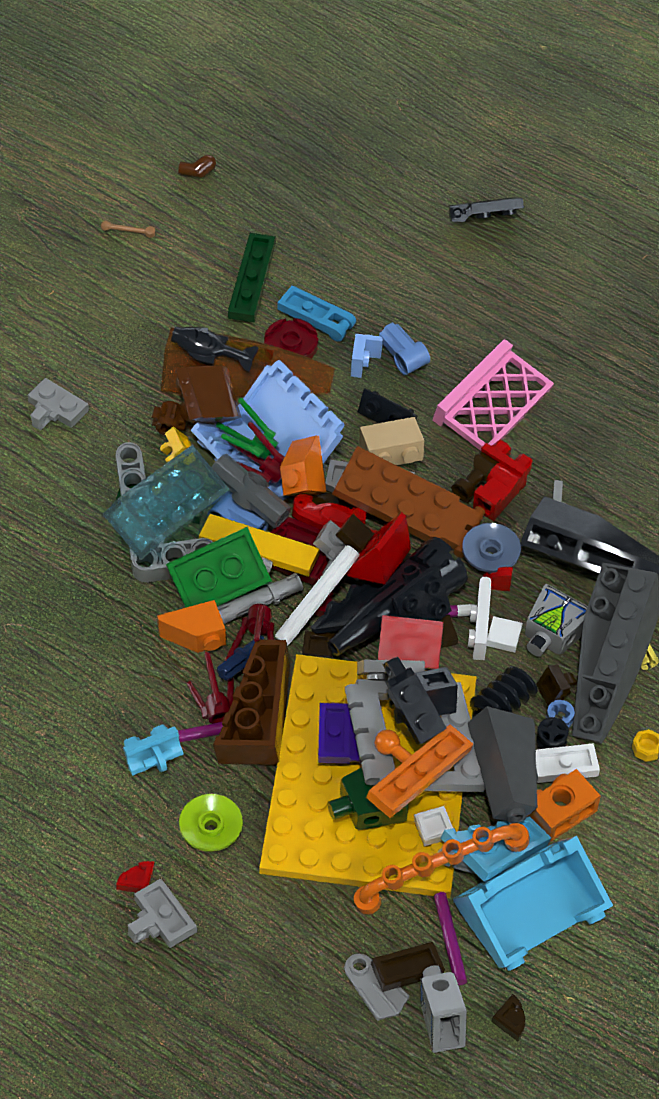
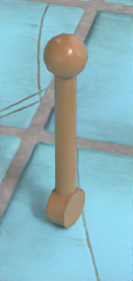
[101,221,155,238]

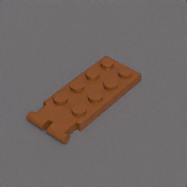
[332,446,485,558]

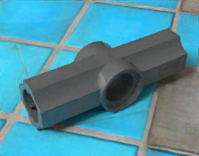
[210,454,292,528]

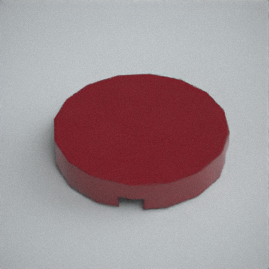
[264,318,319,366]

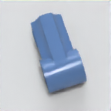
[379,322,430,375]
[208,491,269,531]

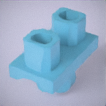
[123,724,184,776]

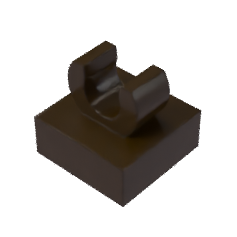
[536,664,577,706]

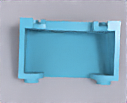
[453,836,613,971]

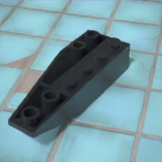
[520,496,659,578]

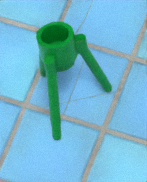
[216,398,279,460]

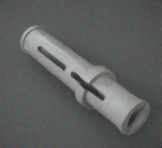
[217,573,303,624]

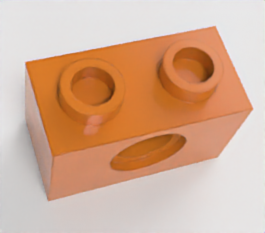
[526,769,601,843]

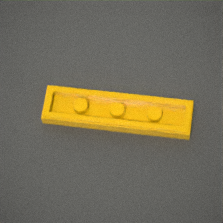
[199,514,319,577]

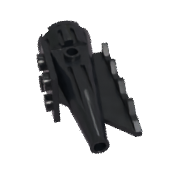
[311,537,468,656]

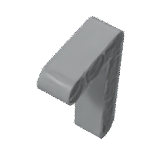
[116,442,213,582]

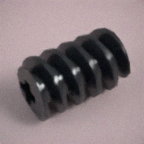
[470,666,538,717]

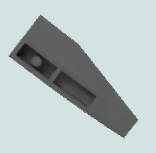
[572,563,659,744]

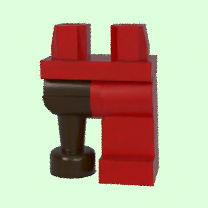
[451,439,533,522]

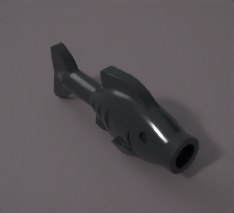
[171,326,259,373]

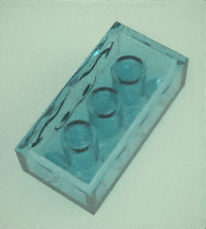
[103,445,230,560]

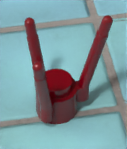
[228,422,285,485]
[225,604,275,661]
[187,652,234,724]

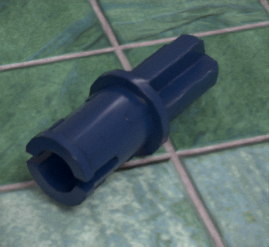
[217,635,264,681]

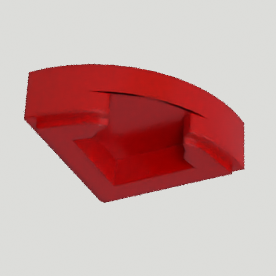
[482,567,513,592]
[116,861,155,893]

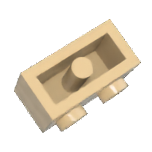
[359,417,424,465]

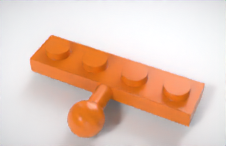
[366,724,473,818]

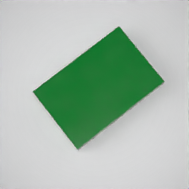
[166,527,272,608]

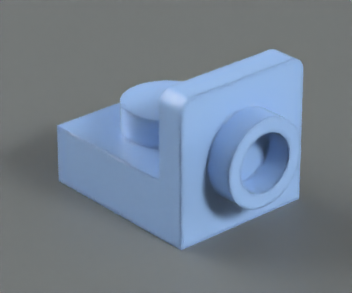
[351,334,383,378]

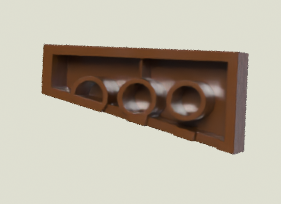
[213,640,291,765]

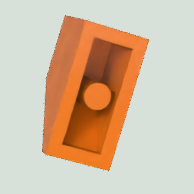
[280,435,326,497]
[157,600,226,653]

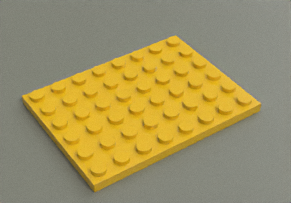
[259,654,477,898]

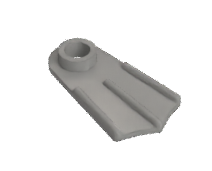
[344,954,410,1021]

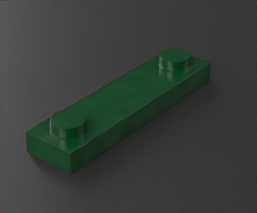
[228,233,276,323]

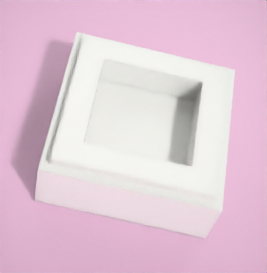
[487,616,523,653]
[414,806,453,846]

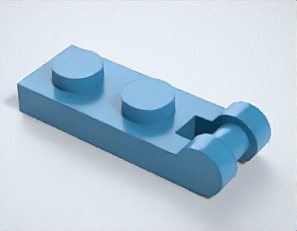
[277,286,356,342]

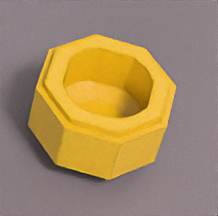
[632,729,659,762]

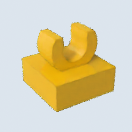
[160,427,198,466]

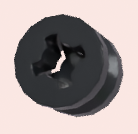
[536,717,569,749]

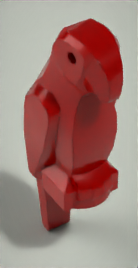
[292,494,377,533]

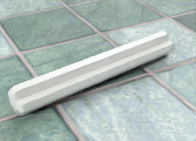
[275,545,360,646]

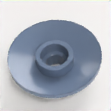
[462,523,521,573]

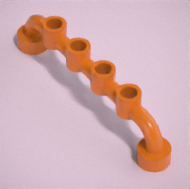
[354,823,530,914]

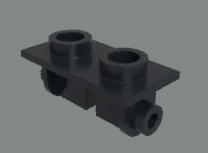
[357,388,418,423]

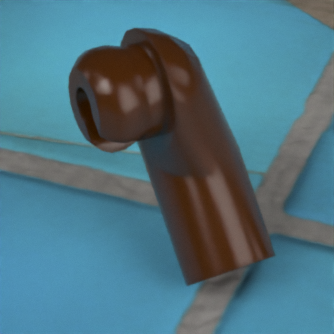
[178,155,216,178]

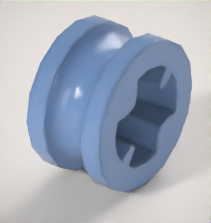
[546,700,575,729]

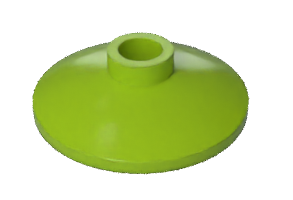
[179,794,243,852]

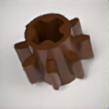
[151,401,187,436]

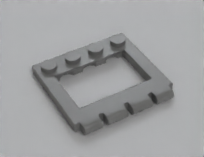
[345,679,485,792]

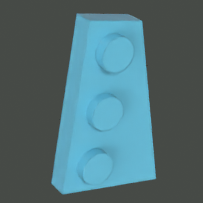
[441,816,551,882]

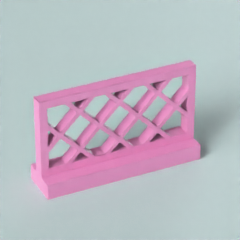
[432,339,554,451]

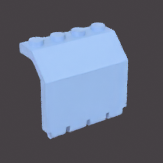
[191,360,345,500]

